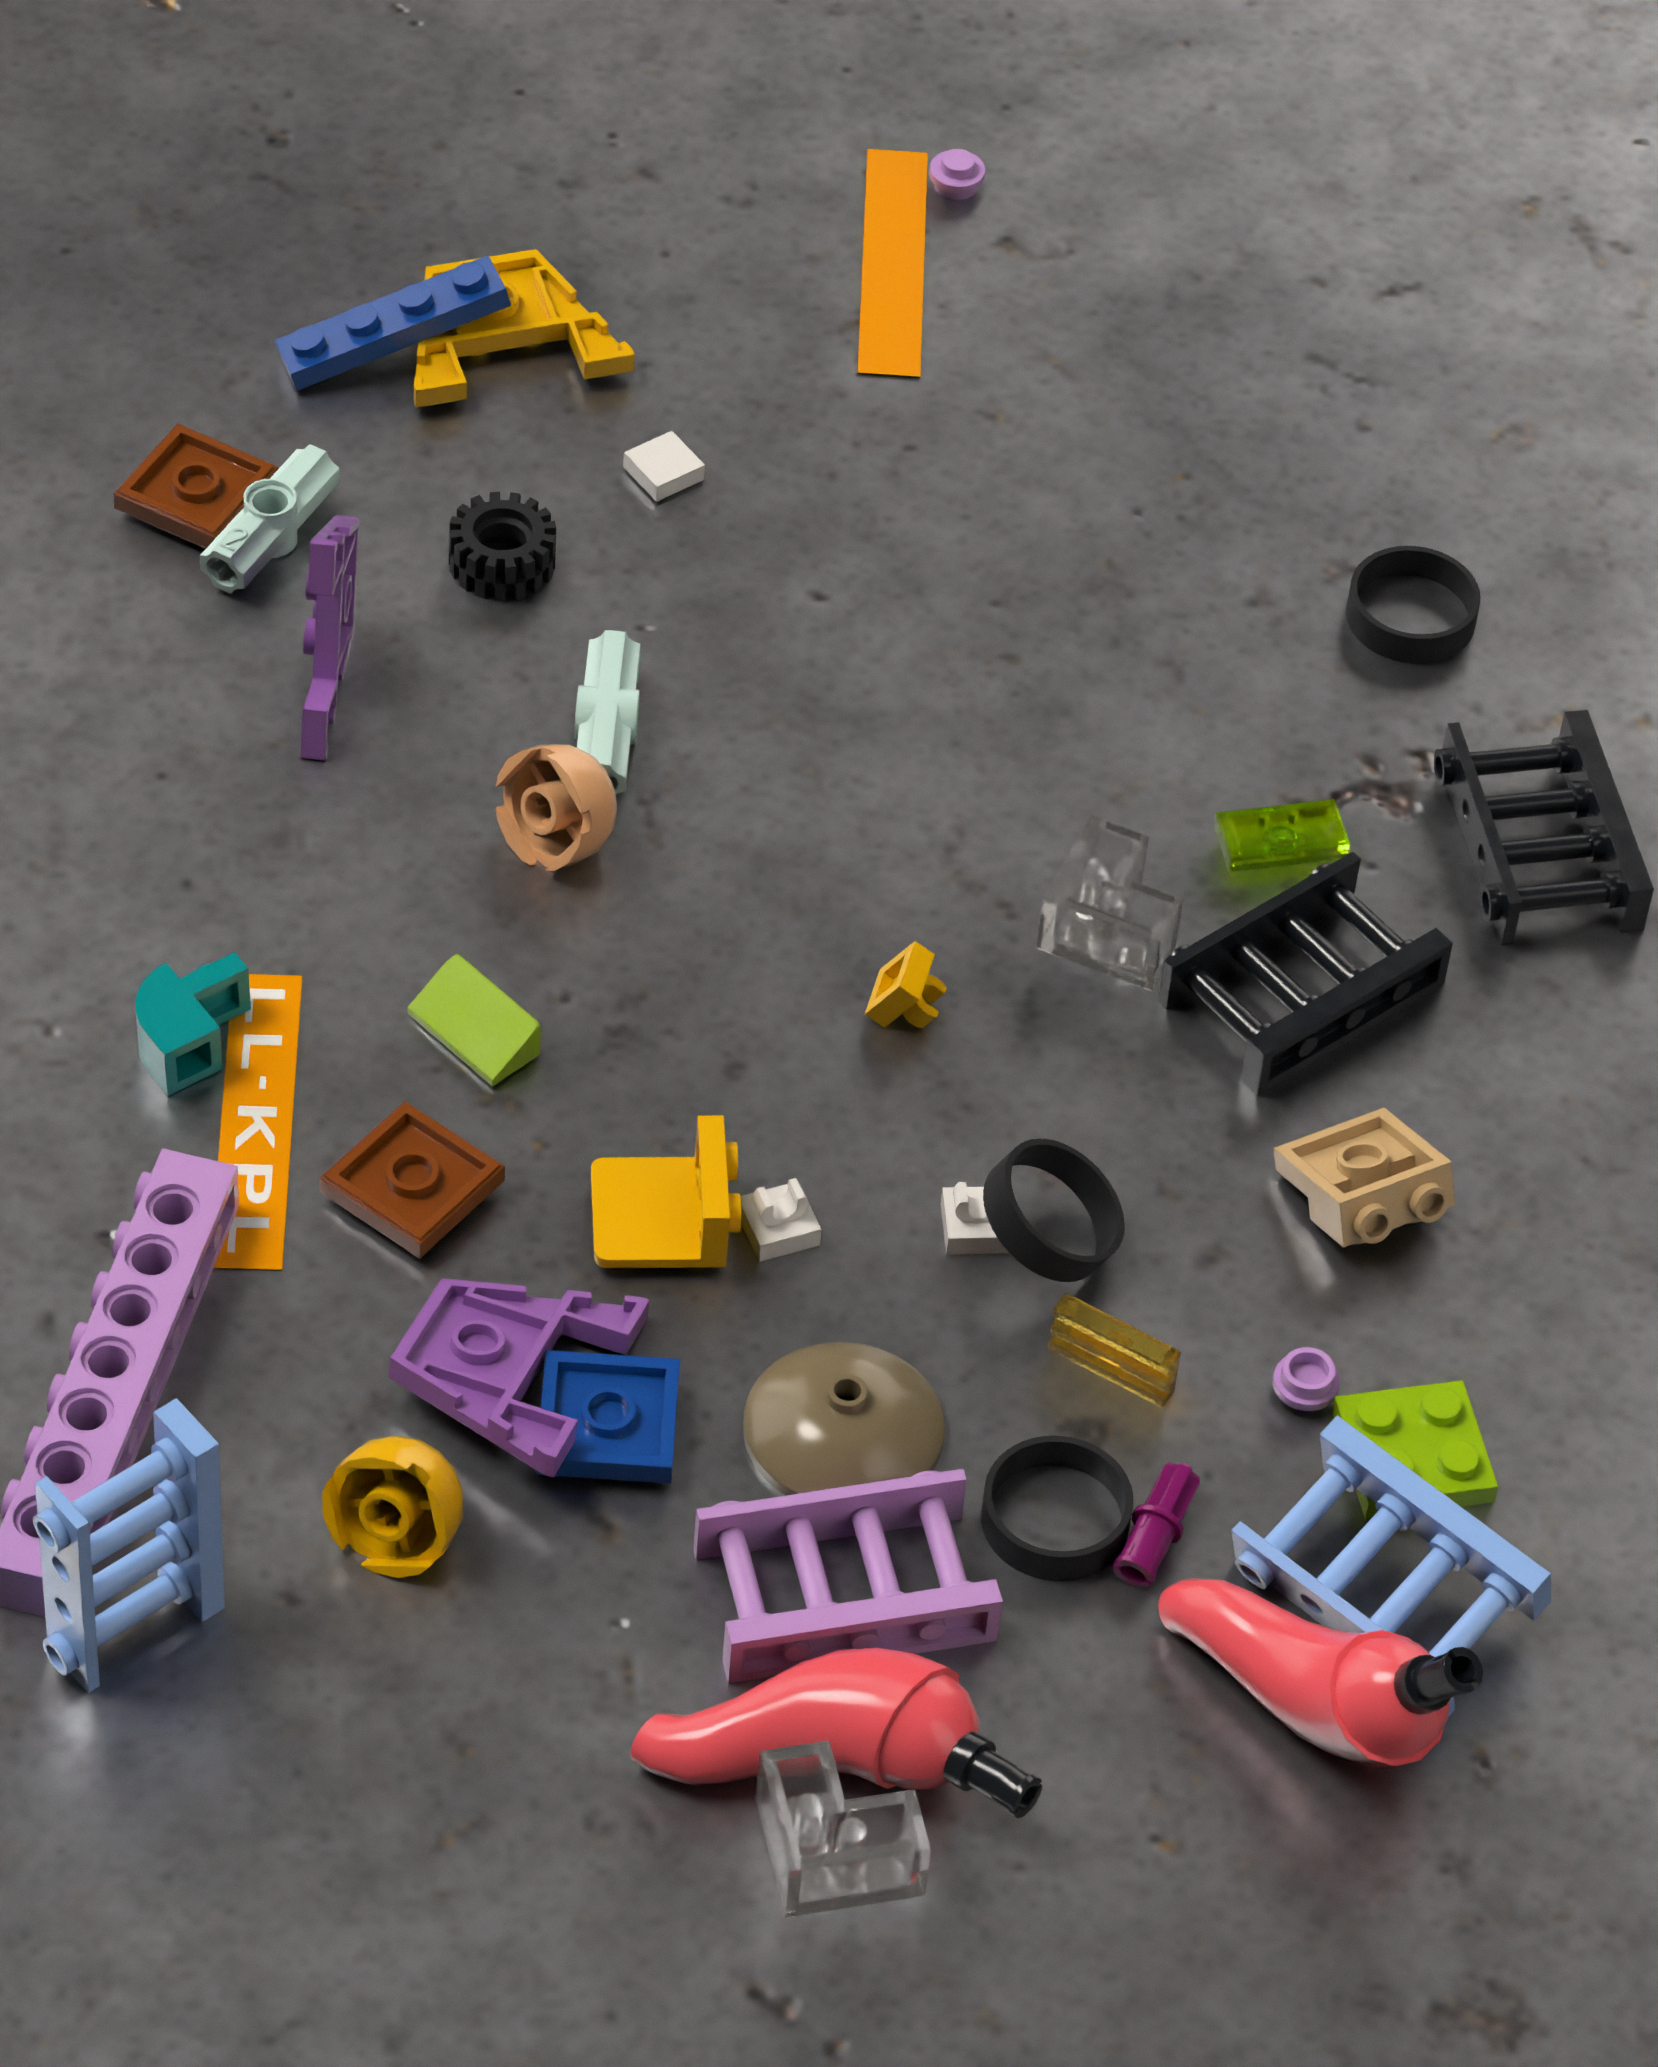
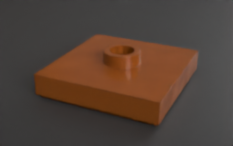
[113,423,278,548]
[320,1101,505,1259]

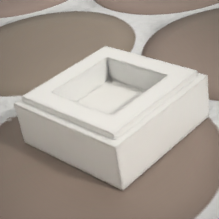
[623,431,705,502]

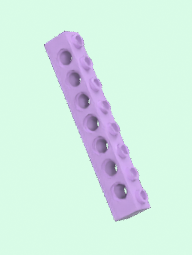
[0,1148,239,1618]

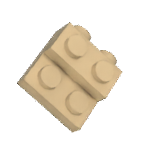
[1273,1107,1455,1248]

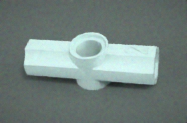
[200,444,340,594]
[574,630,641,795]

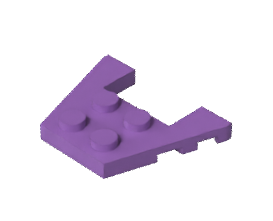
[300,515,360,760]
[388,1278,650,1478]

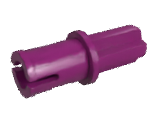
[1113,1462,1200,1589]

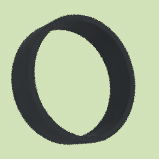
[1346,546,1481,664]
[983,1138,1125,1282]
[981,1436,1133,1581]

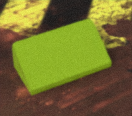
[408,954,541,1087]

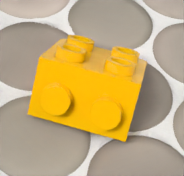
[591,1115,741,1268]

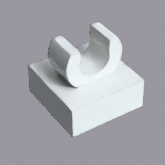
[741,1178,822,1262]
[941,1182,1009,1255]

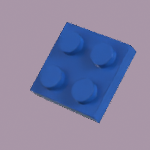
[536,1350,680,1484]

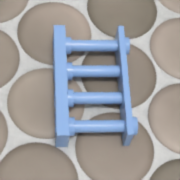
[33,1398,225,1693]
[1231,1415,1551,1717]

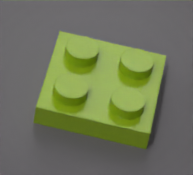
[1332,1380,1498,1519]

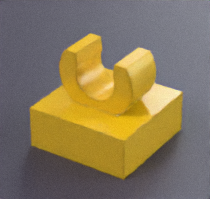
[864,941,947,1028]

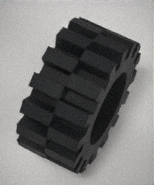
[449,492,557,601]

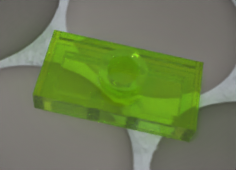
[1214,799,1350,872]

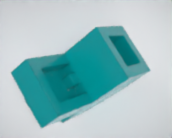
[135,952,251,1096]

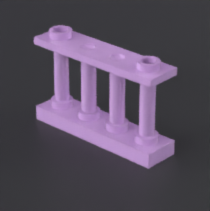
[693,1469,1003,1683]

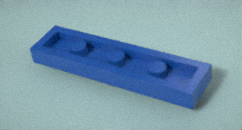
[274,255,511,391]

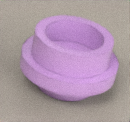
[929,149,985,200]
[1273,1347,1340,1411]

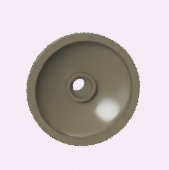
[743,1342,945,1495]

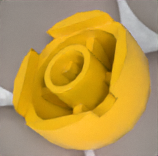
[322,1436,463,1578]

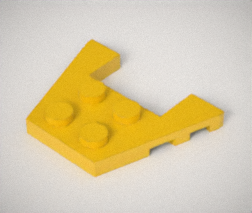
[414,249,635,408]

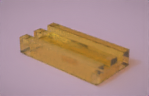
[1048,1293,1181,1408]

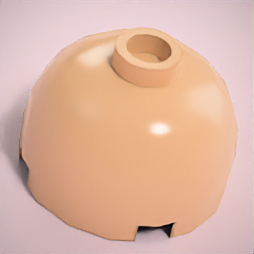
[496,744,617,871]

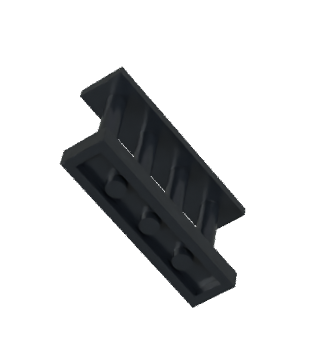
[1434,710,1654,945]
[1158,852,1453,1096]

